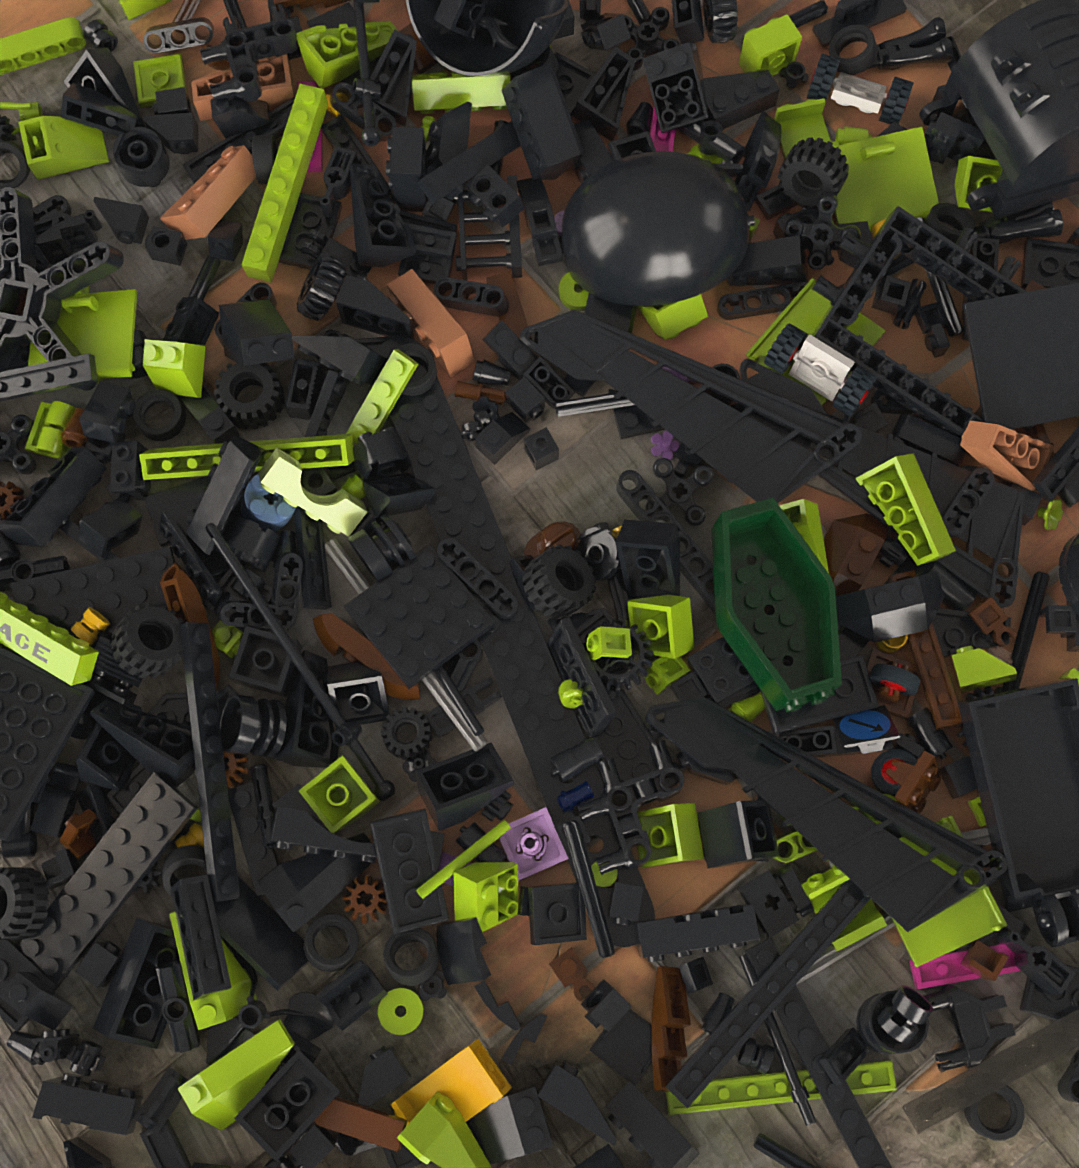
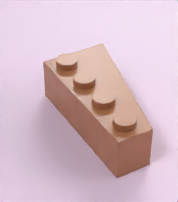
[191,54,295,121]
[160,145,256,240]
[387,269,475,379]
[960,421,1054,492]

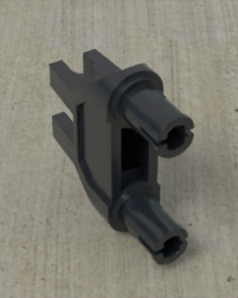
[923,984,1016,1073]

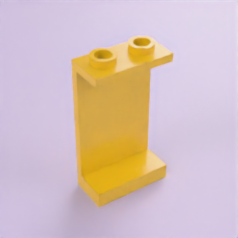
[390,1039,512,1126]

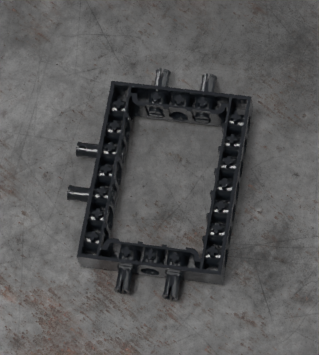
[811,206,1034,439]

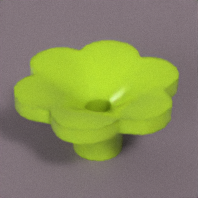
[1037,499,1063,530]

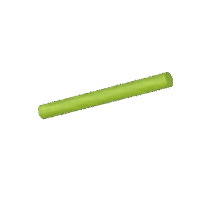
[416,820,511,899]

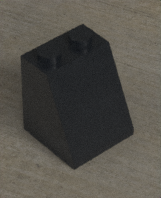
[219,299,294,366]
[697,800,779,868]

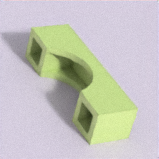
[258,448,367,536]

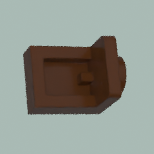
[60,809,97,859]

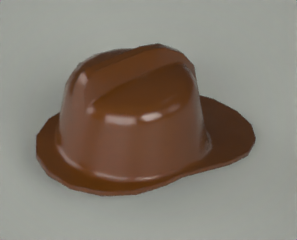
[524,521,581,558]

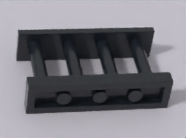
[453,175,522,280]

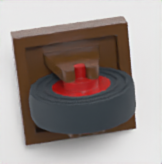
[866,649,920,719]
[871,749,941,814]

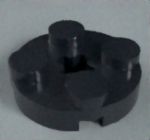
[574,527,621,581]

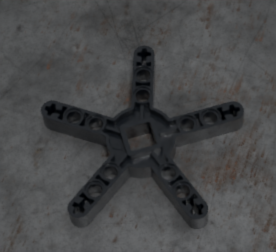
[0,187,124,391]

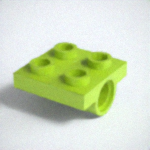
[25,401,75,459]

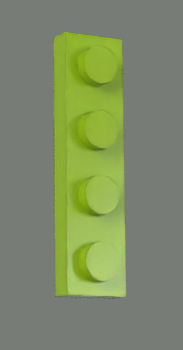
[346,349,418,444]

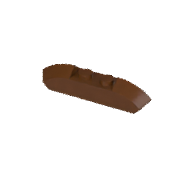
[160,563,220,691]
[313,613,420,700]

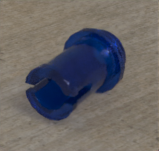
[557,781,594,811]

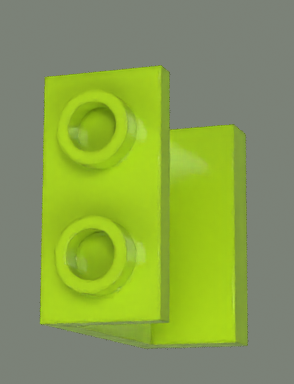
[774,98,839,159]
[801,865,887,952]

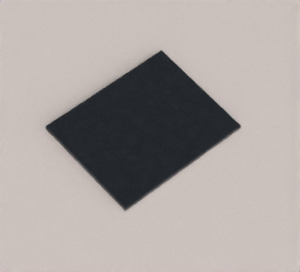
[962,283,1079,429]

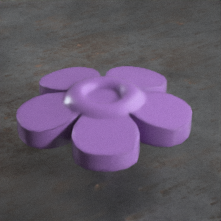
[651,431,679,460]

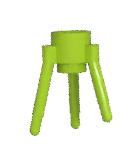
[0,102,43,135]

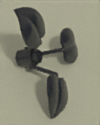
[206,945,334,1065]

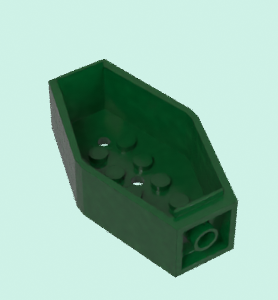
[711,498,842,713]

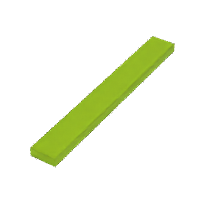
[665,1060,897,1115]

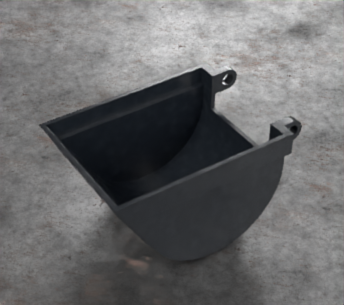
[919,0,1079,219]

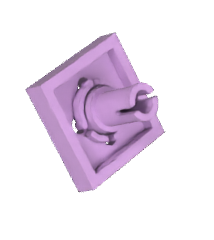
[499,807,569,881]

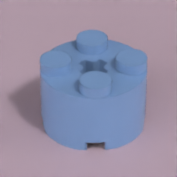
[240,474,296,532]

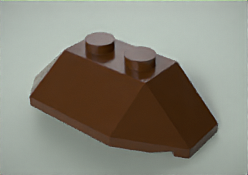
[823,513,889,596]

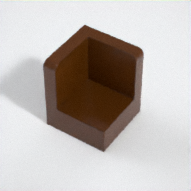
[960,940,1009,981]

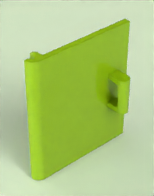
[834,127,939,232]
[746,278,886,406]
[28,289,138,379]
[892,815,1007,967]

